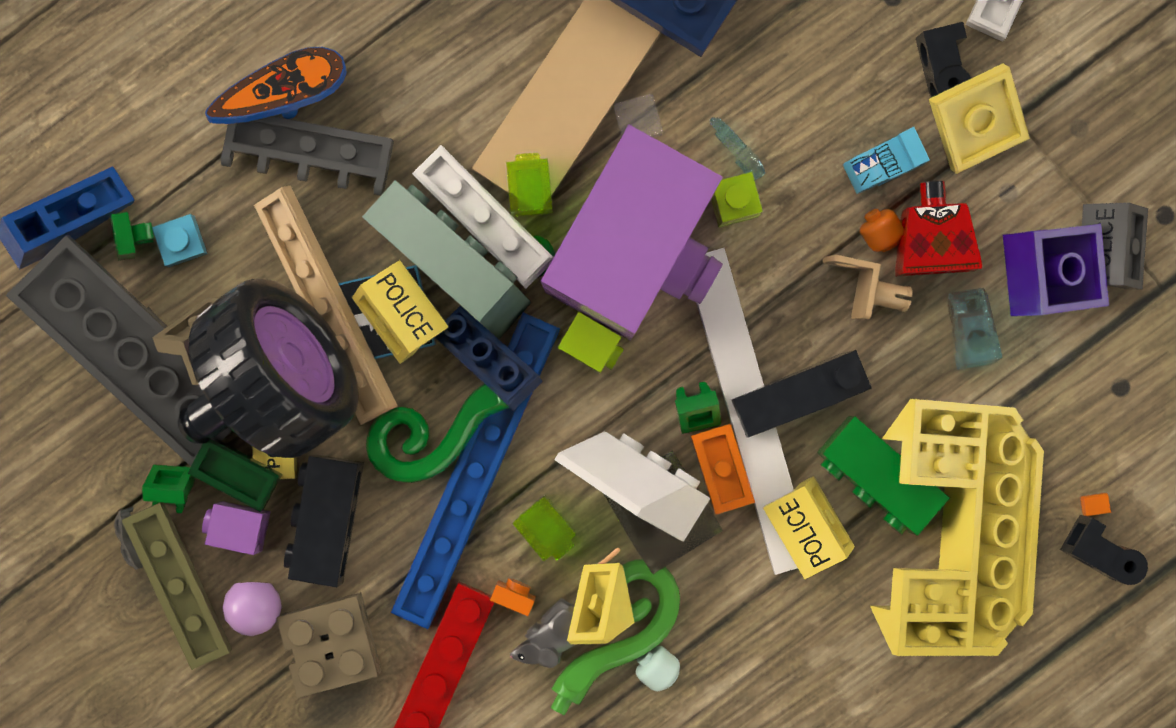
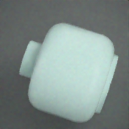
[636,646,680,691]

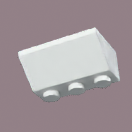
[554,431,710,542]

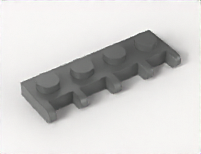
[221,116,394,196]

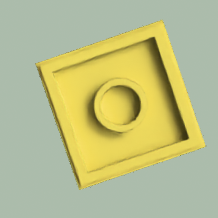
[929,63,1030,174]

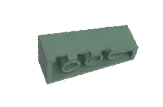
[362,180,531,339]

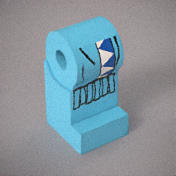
[843,127,930,194]

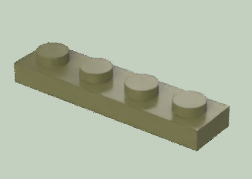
[122,502,232,670]

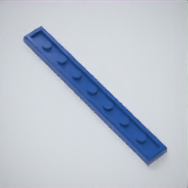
[391,312,560,629]

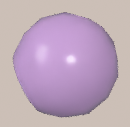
[223,582,282,636]

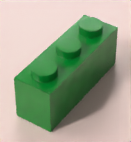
[817,416,950,536]

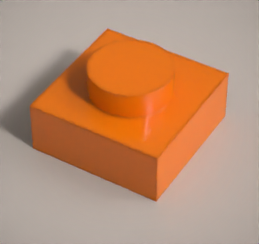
[490,578,536,616]

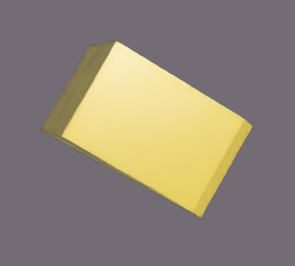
[567,563,635,644]

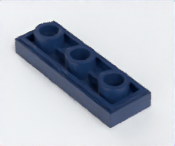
[435,305,543,411]

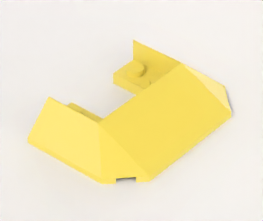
[870,399,1044,656]

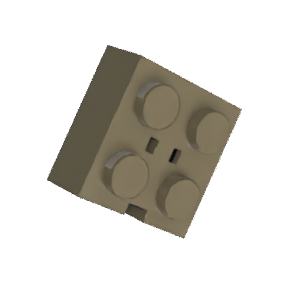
[276,592,382,698]

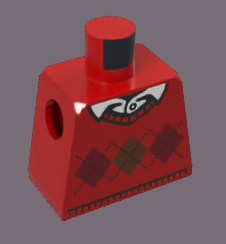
[895,181,982,277]

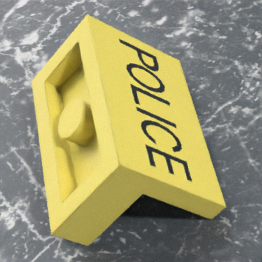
[352,260,448,364]
[763,476,855,579]

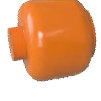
[860,209,904,252]

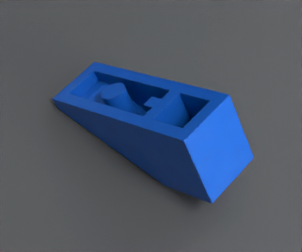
[0,166,135,270]

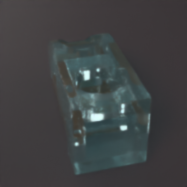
[948,288,1003,370]

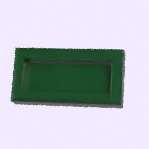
[188,438,282,512]

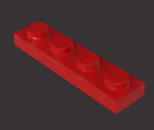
[394,581,495,728]

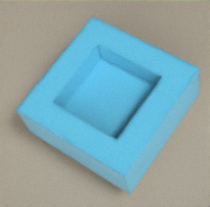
[152,214,207,267]

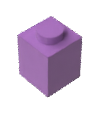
[202,501,271,555]

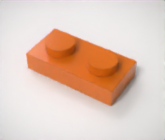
[690,423,755,515]

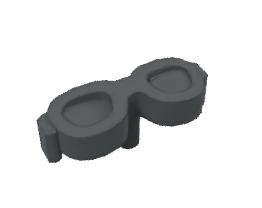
[114,507,143,570]

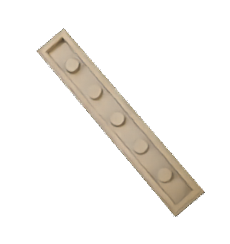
[254,185,398,425]

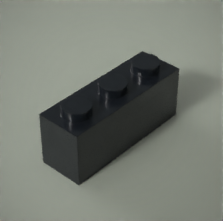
[284,454,364,588]

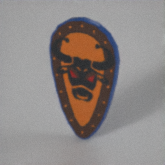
[205,47,347,124]

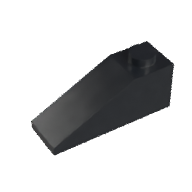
[731,350,872,438]

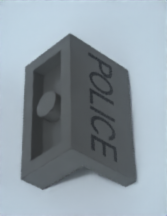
[1082,203,1148,290]

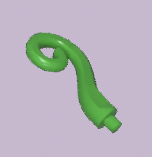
[551,559,680,715]

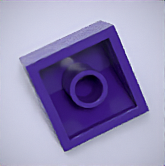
[1003,224,1109,316]

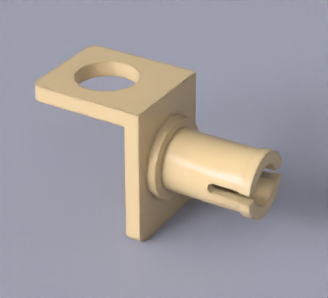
[823,255,912,320]

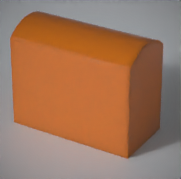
[1080,493,1111,516]

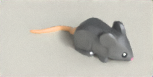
[510,547,620,668]

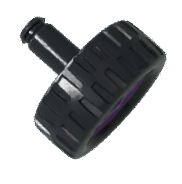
[177,279,359,458]

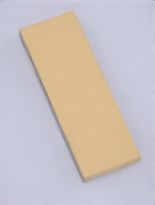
[472,0,661,215]

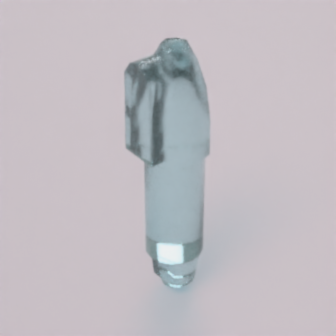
[709,117,766,181]

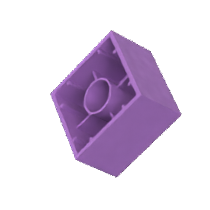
[541,125,723,341]

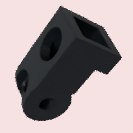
[915,22,971,98]
[1060,515,1148,585]

